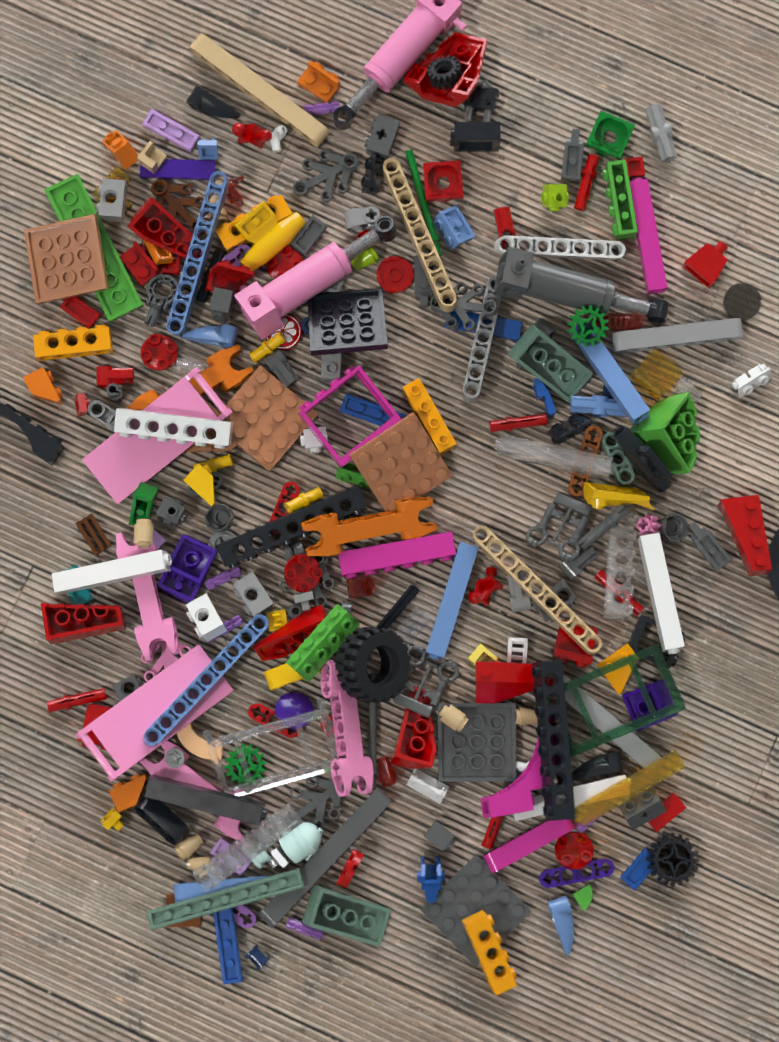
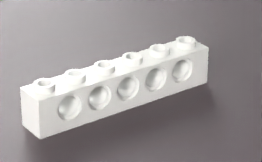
[114,408,234,449]

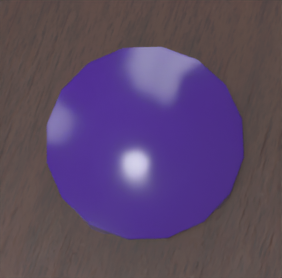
[275,692,314,730]

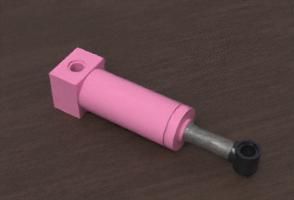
[333,0,466,130]
[234,216,397,340]

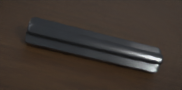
[196,249,224,303]
[377,585,419,629]

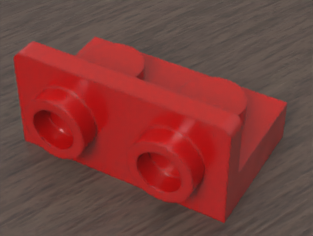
[120,241,160,287]

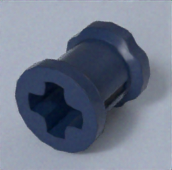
[245,944,270,971]

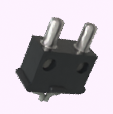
[464,79,500,122]

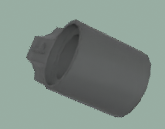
[263,349,299,388]
[559,546,599,581]

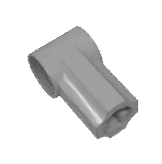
[507,572,531,612]

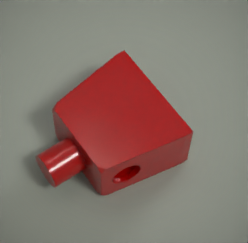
[682,241,728,289]

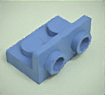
[432,205,476,252]

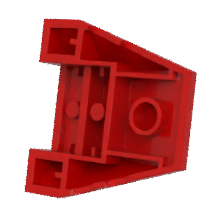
[403,32,488,107]

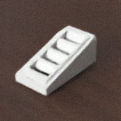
[507,637,528,664]

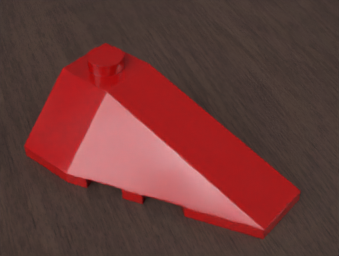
[253,604,328,661]
[475,662,549,704]

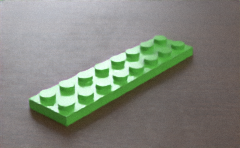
[44,174,144,323]

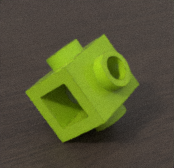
[540,184,569,211]

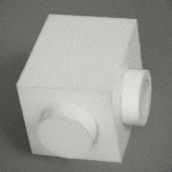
[300,426,328,453]

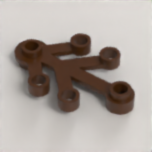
[151,179,205,236]

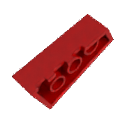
[718,495,772,577]
[40,603,127,645]

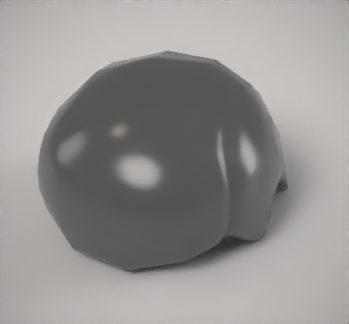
[205,504,234,533]
[659,513,688,543]

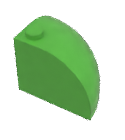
[630,392,700,474]

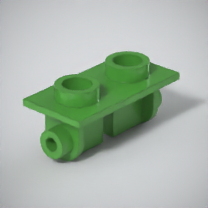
[335,463,369,488]

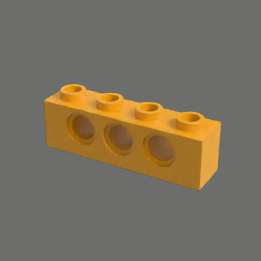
[216,195,292,254]
[33,325,113,361]
[402,378,457,456]
[461,910,517,996]

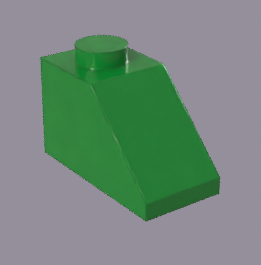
[129,482,159,526]

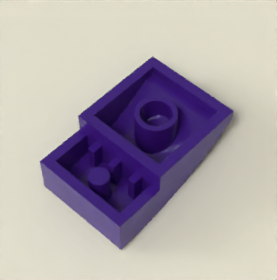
[157,534,218,604]

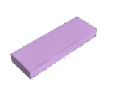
[142,109,200,153]

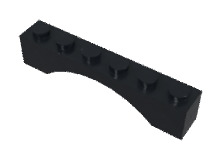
[0,403,65,466]

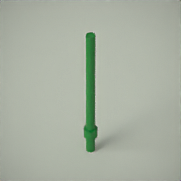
[405,150,442,257]

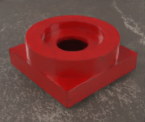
[423,160,464,202]

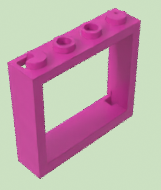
[298,365,401,468]

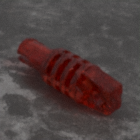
[589,312,642,330]

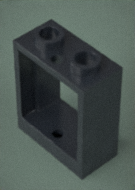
[450,122,501,152]
[628,614,686,670]

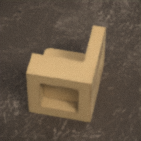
[137,141,167,174]

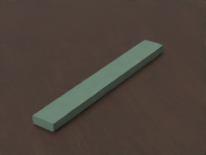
[146,868,304,930]

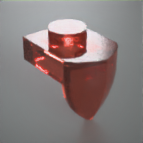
[226,176,244,208]
[346,576,375,598]

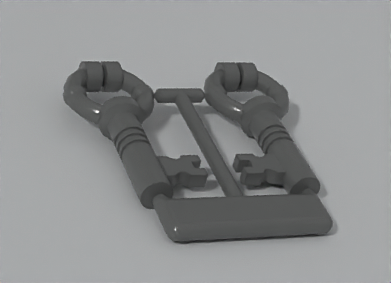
[526,493,593,562]
[393,644,459,718]

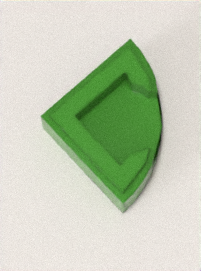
[573,884,592,911]

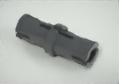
[106,383,124,403]

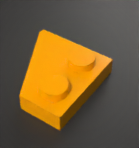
[597,643,639,695]

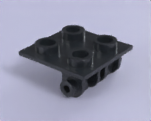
[547,414,591,445]

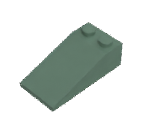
[508,323,594,402]
[302,884,392,947]

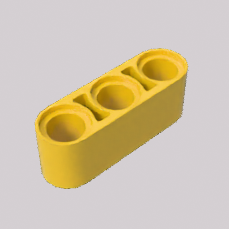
[264,663,321,691]

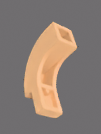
[177,722,223,760]

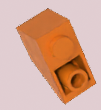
[102,130,139,170]
[23,367,64,405]
[109,773,149,813]

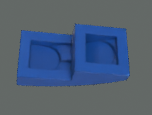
[533,378,556,418]

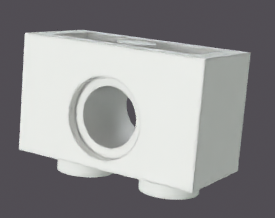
[186,594,227,642]

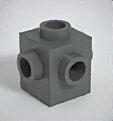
[156,497,188,527]

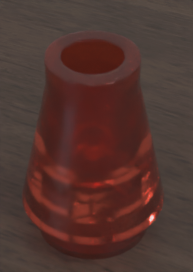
[377,756,398,787]

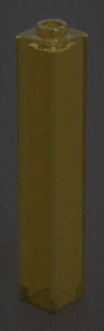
[574,750,686,826]

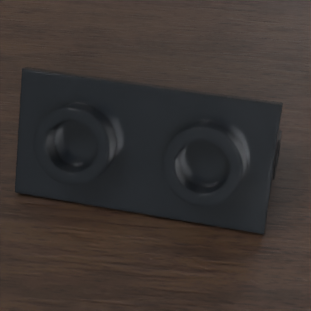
[361,153,384,195]

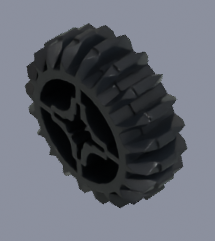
[646,833,699,887]

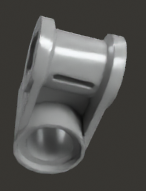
[344,206,380,232]
[88,400,116,433]

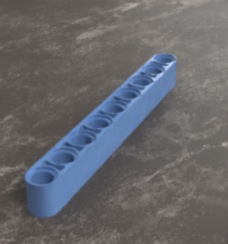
[166,171,230,336]
[143,614,269,747]

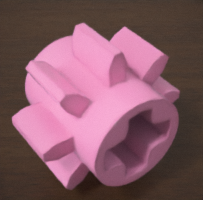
[636,514,661,536]

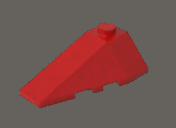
[127,197,202,259]
[390,687,436,769]

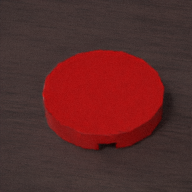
[376,256,414,294]

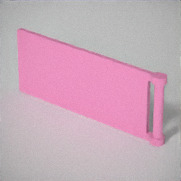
[82,367,233,504]
[75,645,233,782]

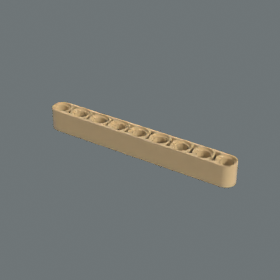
[189,33,330,147]
[383,158,457,313]
[473,525,602,655]

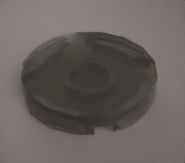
[723,283,761,321]

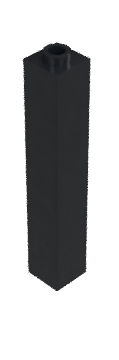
[145,775,268,825]

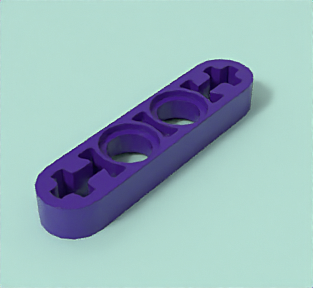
[539,859,615,888]

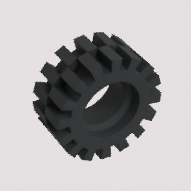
[427,55,463,90]

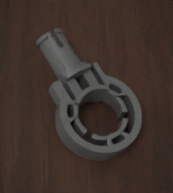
[144,274,178,327]

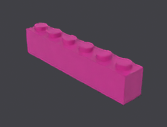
[338,532,456,579]

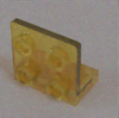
[630,349,683,402]

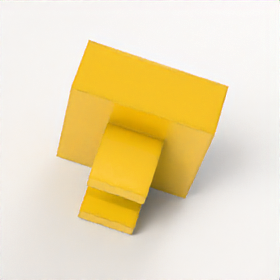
[266,609,288,632]
[100,807,124,832]

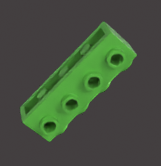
[602,159,638,241]
[286,604,360,683]

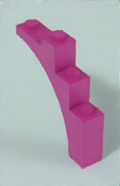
[480,717,556,818]

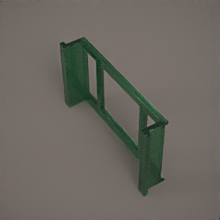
[547,644,686,757]

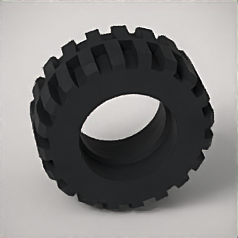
[335,627,411,703]

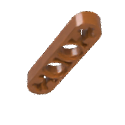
[568,425,602,497]

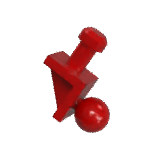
[232,123,272,149]
[468,566,503,606]

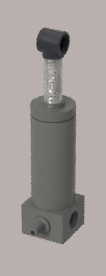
[493,246,669,324]

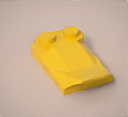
[583,482,655,510]

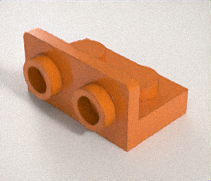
[297,60,340,103]

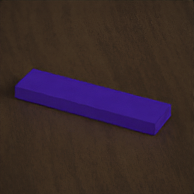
[140,159,216,181]

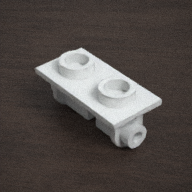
[732,364,771,398]
[406,769,449,804]

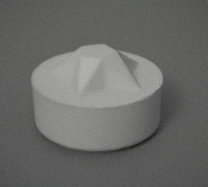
[165,748,185,768]

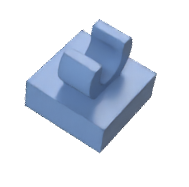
[198,138,218,160]

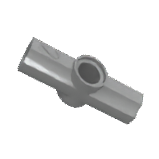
[645,104,677,162]

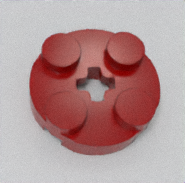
[336,849,364,889]

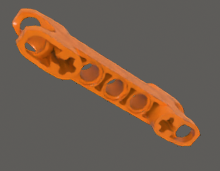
[125,345,254,411]
[301,497,437,556]

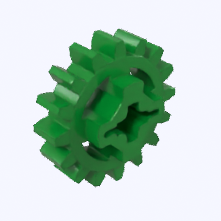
[567,305,609,347]
[224,744,267,786]

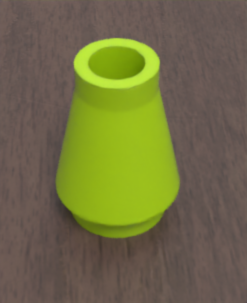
[351,246,380,271]

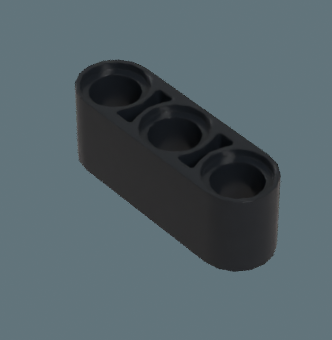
[134,797,189,846]

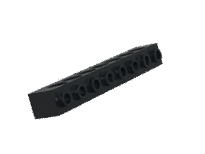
[216,485,367,569]
[531,660,576,821]

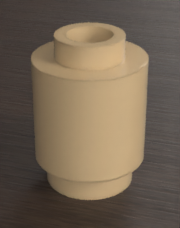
[133,519,154,548]
[439,704,469,732]

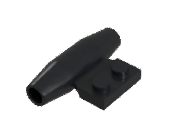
[613,426,673,492]

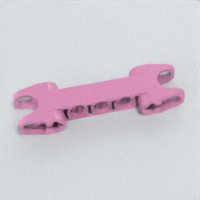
[116,532,179,662]
[320,660,374,797]
[139,741,263,845]

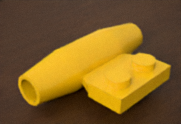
[234,201,306,271]

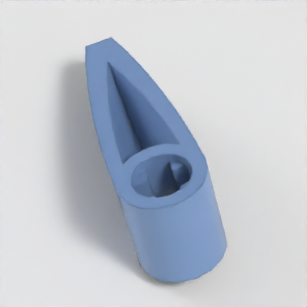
[182,324,238,348]
[547,896,574,956]

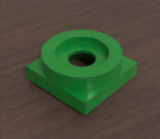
[585,111,635,160]

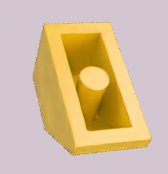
[183,463,215,506]

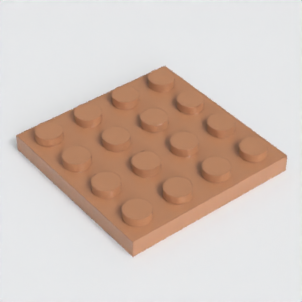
[24,214,109,304]
[217,365,318,472]
[349,412,453,511]

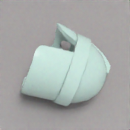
[278,822,323,863]

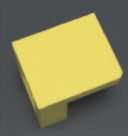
[468,644,498,665]

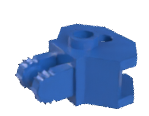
[417,856,445,904]

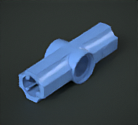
[570,395,627,418]

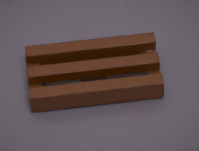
[75,513,112,556]

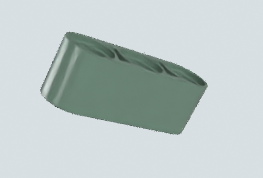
[601,432,635,487]

